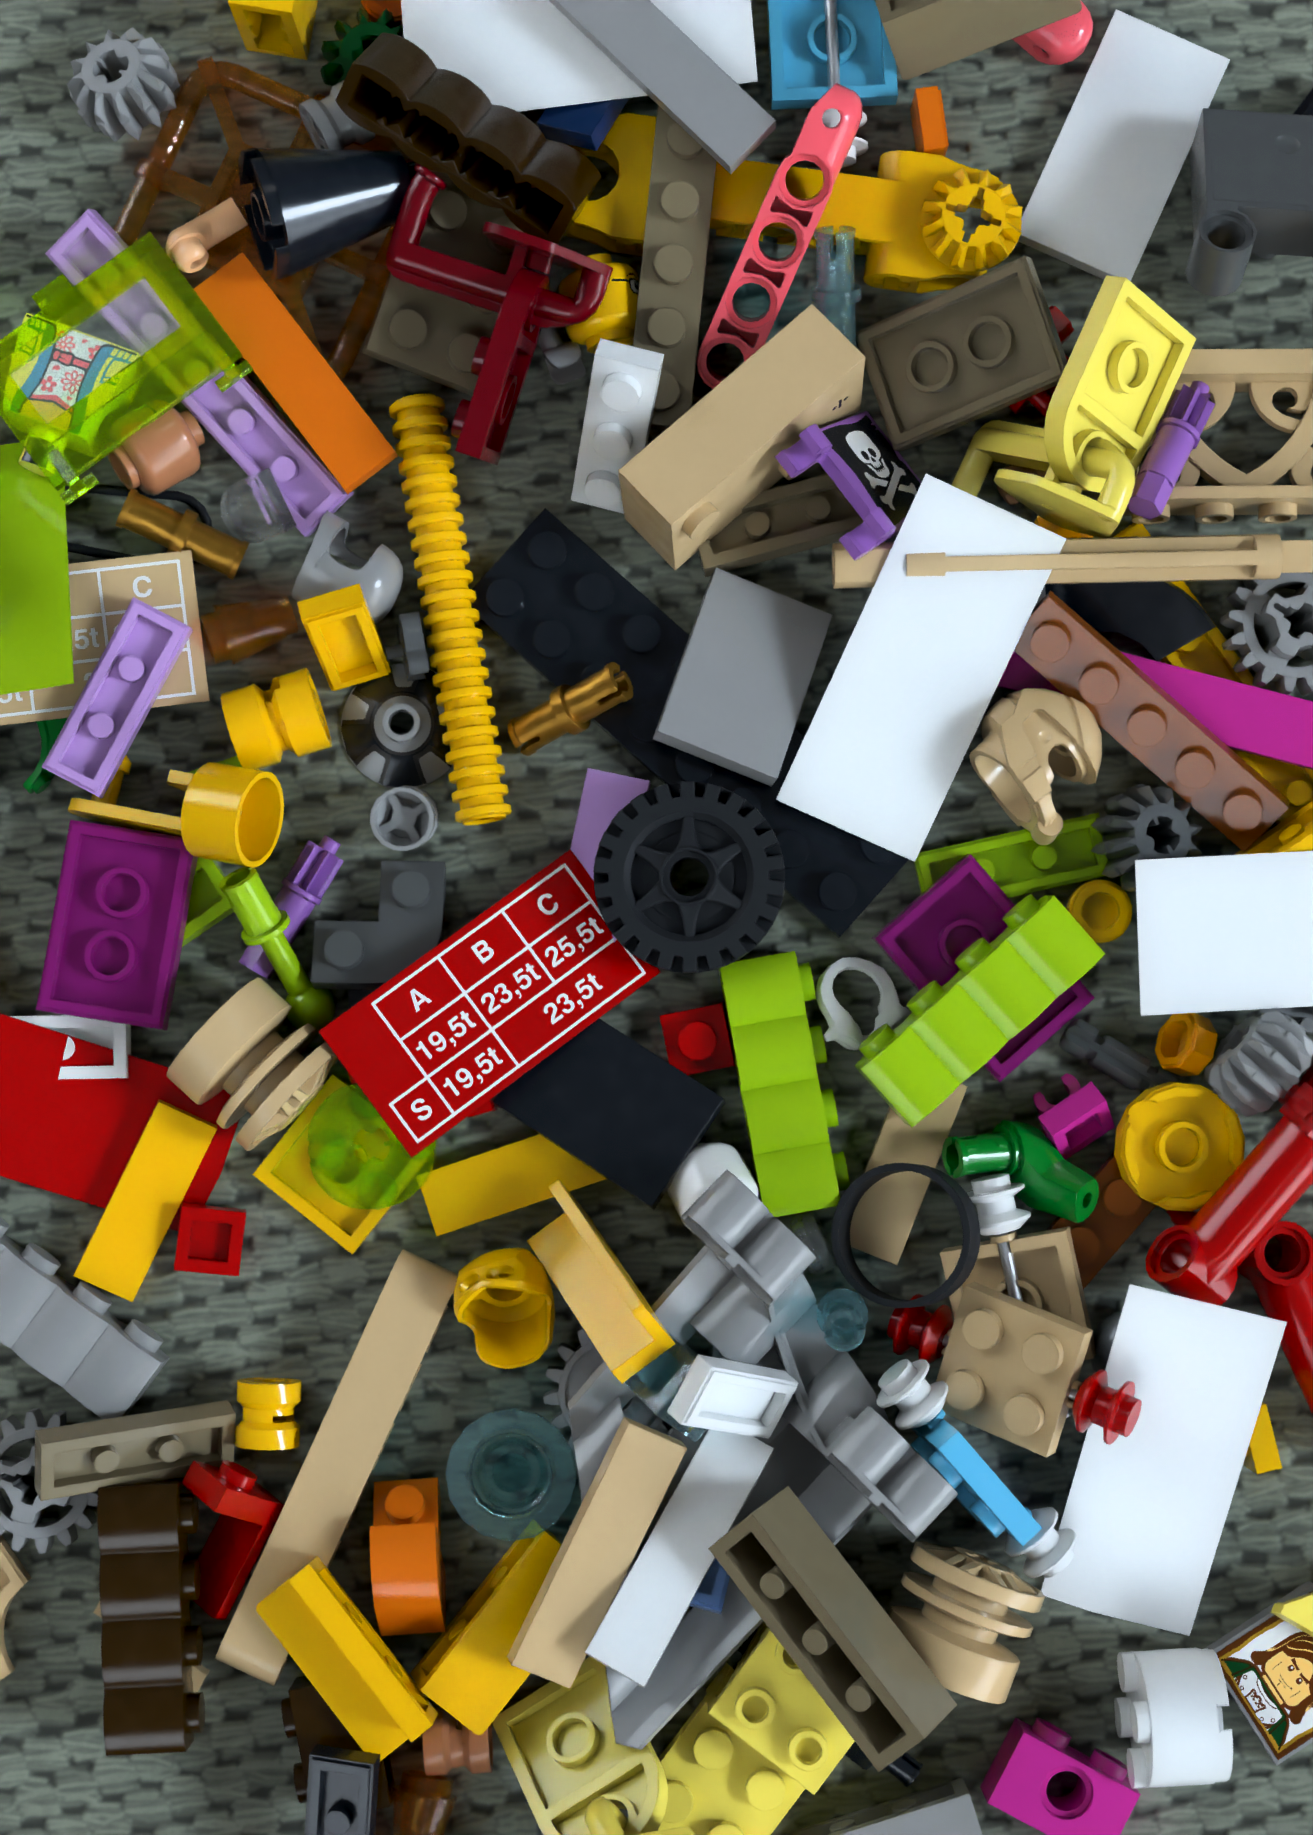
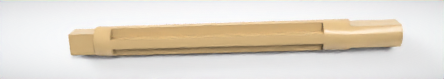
[832,534,1313,589]

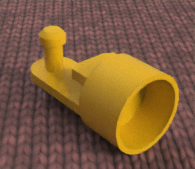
[68,755,284,868]

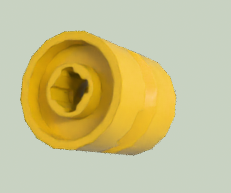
[220,668,332,770]

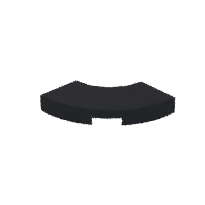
[1045,582,1216,661]

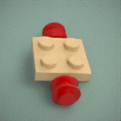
[887,1282,1142,1458]

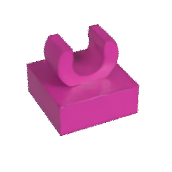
[1033,1073,1115,1160]

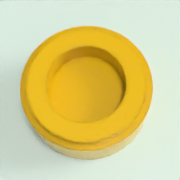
[1066,880,1132,944]

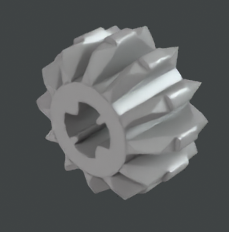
[66,27,180,142]
[1203,1008,1313,1117]

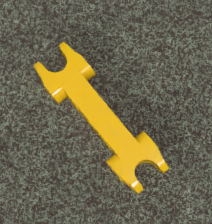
[564,113,999,294]

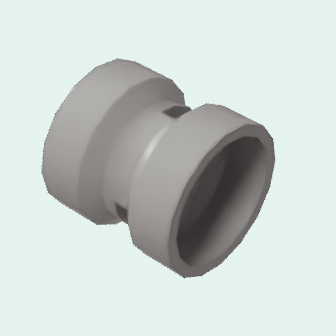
[370,785,440,851]

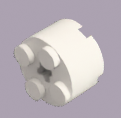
[1114,1647,1233,1789]

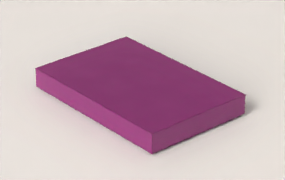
[36,820,198,1031]
[872,854,1095,1082]

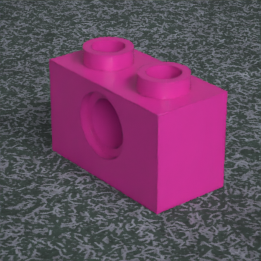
[980,1718,1141,1835]

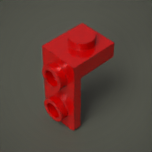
[182,1460,284,1620]

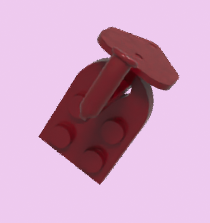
[386,163,613,465]

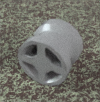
[299,80,375,150]

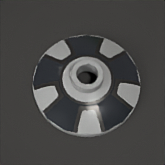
[341,664,453,788]

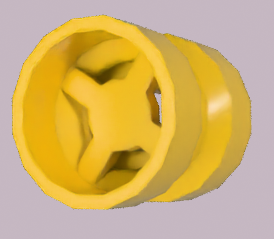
[235,1377,302,1450]

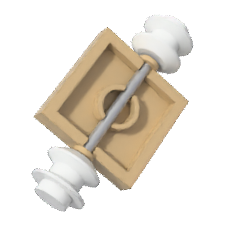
[940,1173,1096,1428]

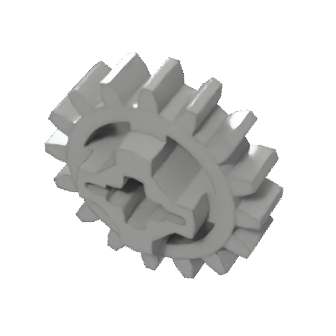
[1220,572,1313,697]
[0,1408,98,1554]

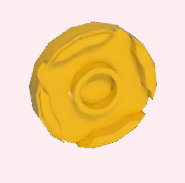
[1114,1082,1245,1211]

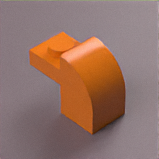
[369,1477,446,1636]

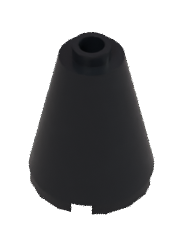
[239,148,416,281]

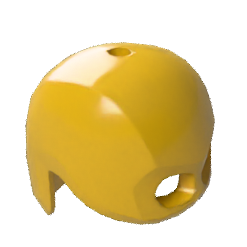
[454,1248,555,1369]

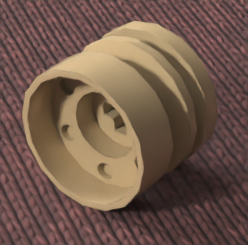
[166,977,338,1151]
[888,1541,1045,1704]

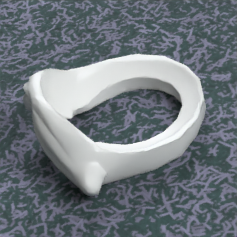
[815,957,911,1050]

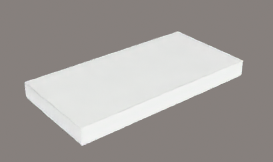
[1018,9,1230,281]

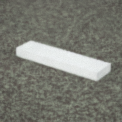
[585,1429,774,1688]

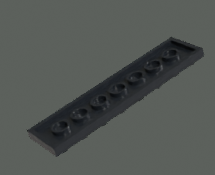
[471,508,909,938]

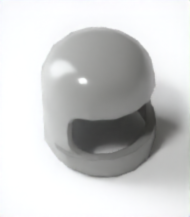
[292,511,403,625]

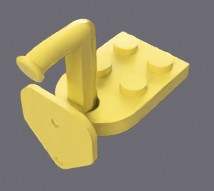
[951,275,1196,537]
[492,1657,696,1835]

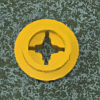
[920,168,1023,272]

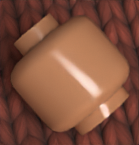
[105,400,205,496]

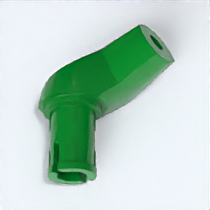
[942,1120,1099,1223]

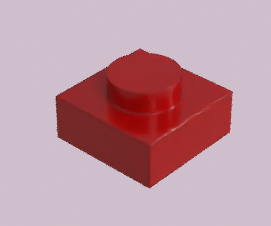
[659,1003,735,1075]
[174,1203,246,1276]

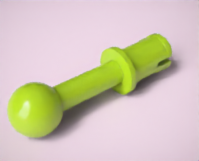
[219,867,336,1031]

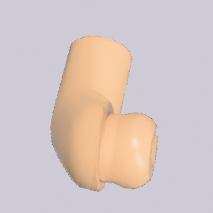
[165,197,248,273]

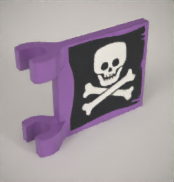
[775,411,922,561]

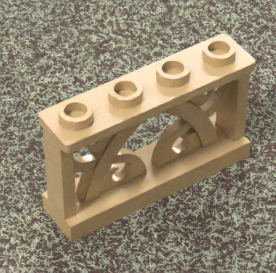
[1123,348,1313,525]

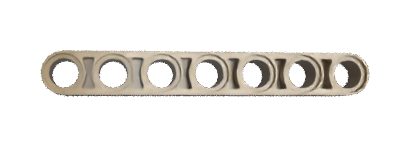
[215,1249,458,1686]

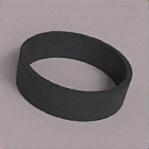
[831,1163,980,1308]

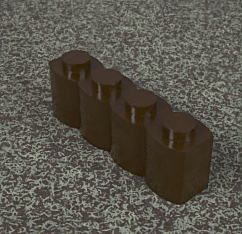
[335,33,601,244]
[97,1478,205,1756]

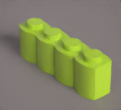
[854,894,1105,1127]
[718,951,850,1217]

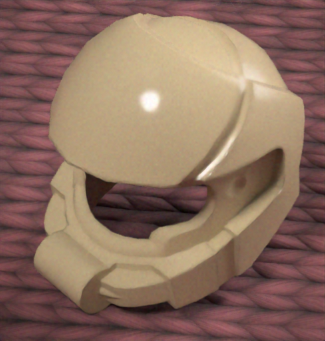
[969,688,1102,845]

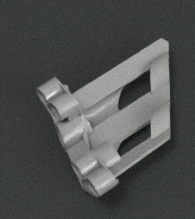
[568,1170,958,1750]

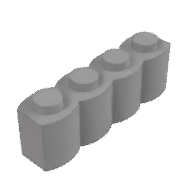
[0,1217,170,1419]

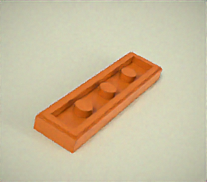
[192,252,398,495]

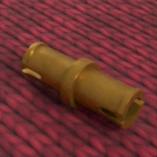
[115,488,249,580]
[507,662,633,756]

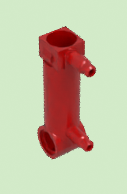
[1145,1082,1313,1306]
[1237,1220,1313,1416]

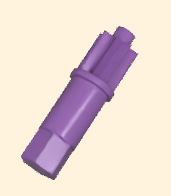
[1127,381,1215,520]
[239,835,344,979]

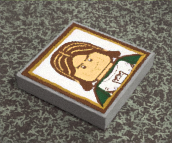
[1204,1580,1313,1765]

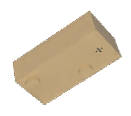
[618,304,865,571]

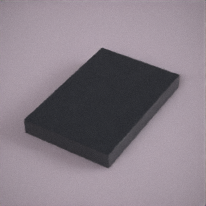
[493,1018,725,1210]

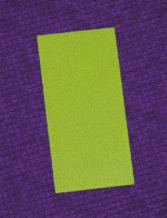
[0,441,74,695]

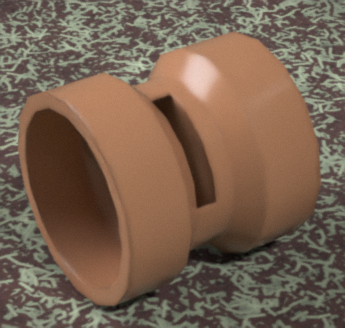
[422,1708,493,1777]

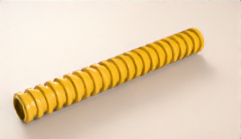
[389,394,512,826]

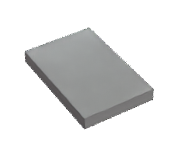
[653,568,832,787]

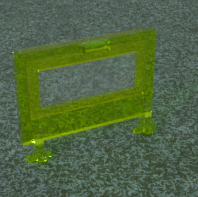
[0,232,253,505]

